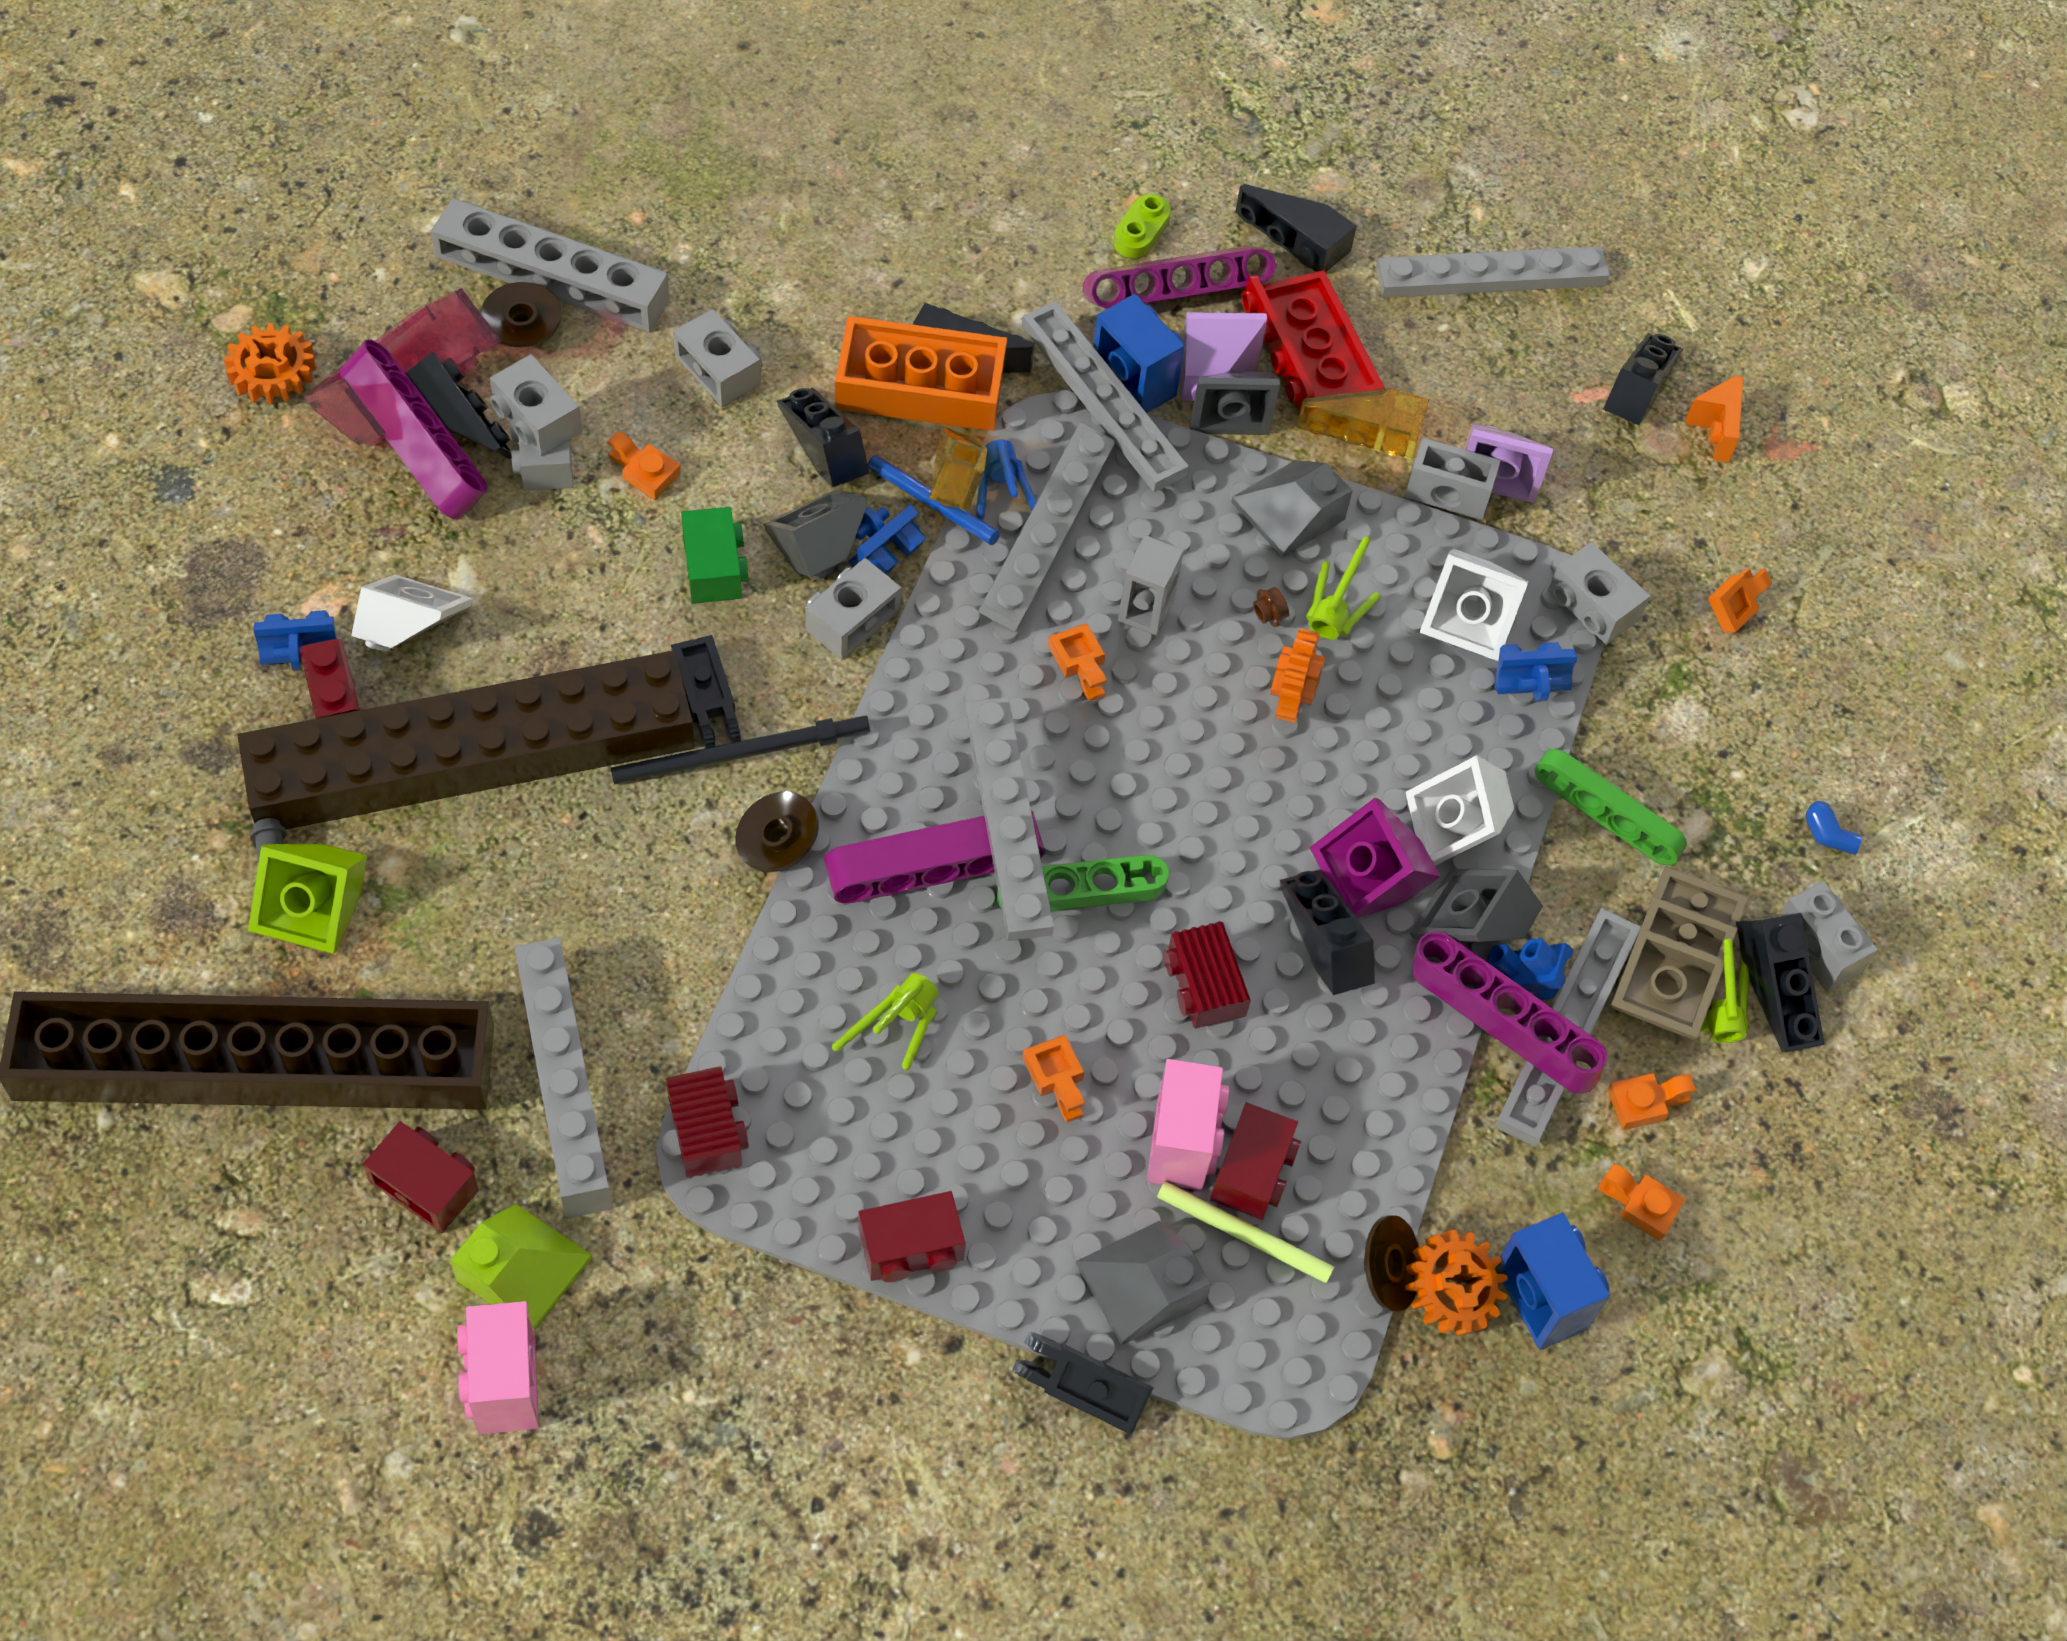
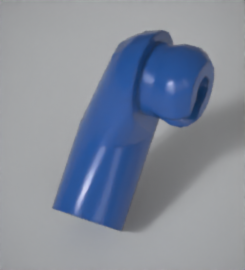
[1806,801,1862,855]

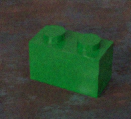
[681,507,749,604]

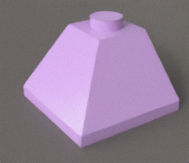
[1179,312,1267,401]
[1464,423,1553,504]

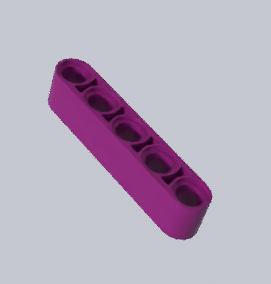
[1082,246,1276,309]
[339,339,488,520]
[824,810,1046,904]
[1412,931,1607,1094]

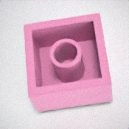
[1146,1059,1229,1191]
[457,1301,539,1435]

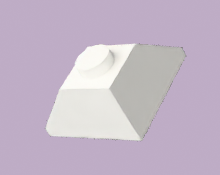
[1420,548,1528,661]
[351,574,473,651]
[1406,755,1514,865]

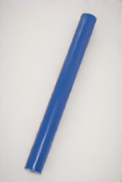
[868,455,1000,546]

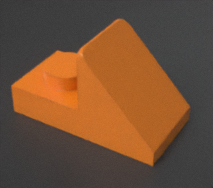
[1685,375,1743,463]

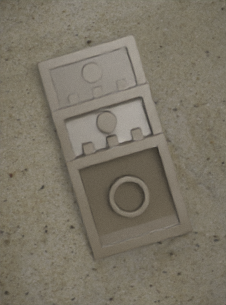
[1610,866,1749,1041]

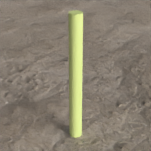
[1157,1181,1335,1284]

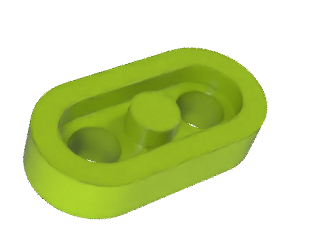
[1113,194,1171,258]

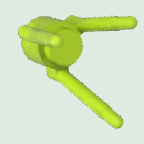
[1305,536,1380,640]
[1700,938,1749,1043]
[832,973,939,1070]

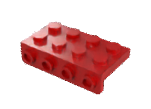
[1241,270,1385,418]

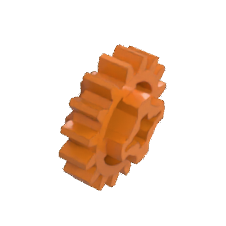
[224,323,317,404]
[1270,628,1325,723]
[1405,1230,1508,1336]

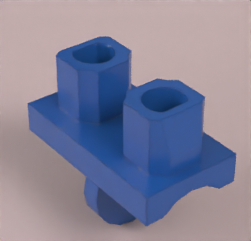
[848,504,926,574]
[254,610,337,671]
[1495,642,1578,702]
[1487,938,1574,1000]

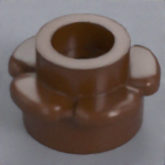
[1253,587,1290,627]

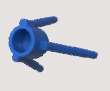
[976,439,1037,520]

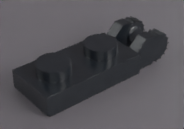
[671,635,741,748]
[1012,1332,1154,1434]

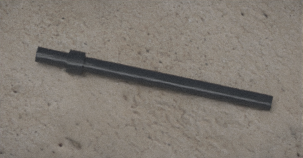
[611,715,870,785]

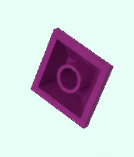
[1309,798,1441,919]

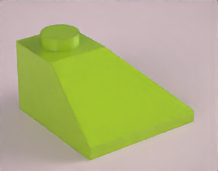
[248,844,367,954]
[450,1204,592,1331]

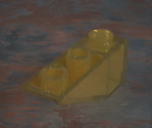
[1297,388,1429,460]
[929,426,987,511]

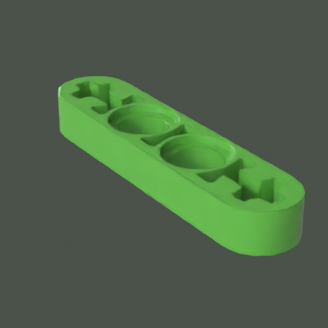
[1534,749,1687,865]
[997,855,1169,911]

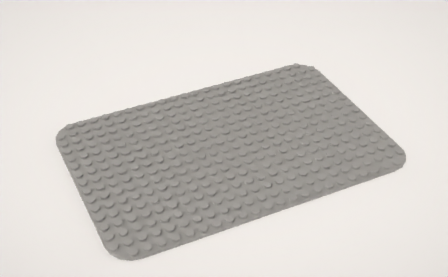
[655,390,1604,1440]

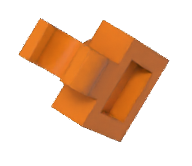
[607,431,681,500]
[1708,569,1772,632]
[1048,623,1107,701]
[1022,1034,1085,1123]
[1608,1073,1696,1130]
[1597,1163,1685,1241]

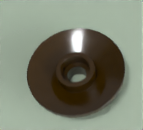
[480,282,562,347]
[735,791,819,872]
[1364,1215,1419,1312]

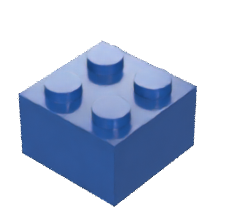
[1093,294,1185,413]
[1495,1213,1610,1350]

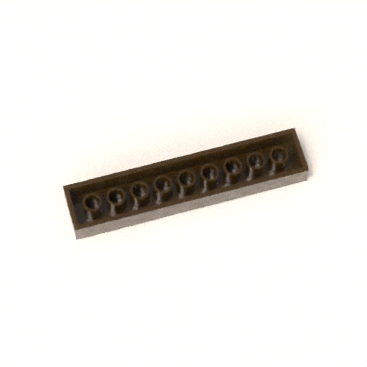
[237,650,695,830]
[0,991,494,1110]

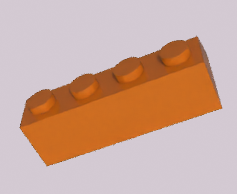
[835,316,1007,431]

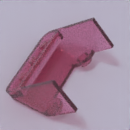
[303,288,501,447]

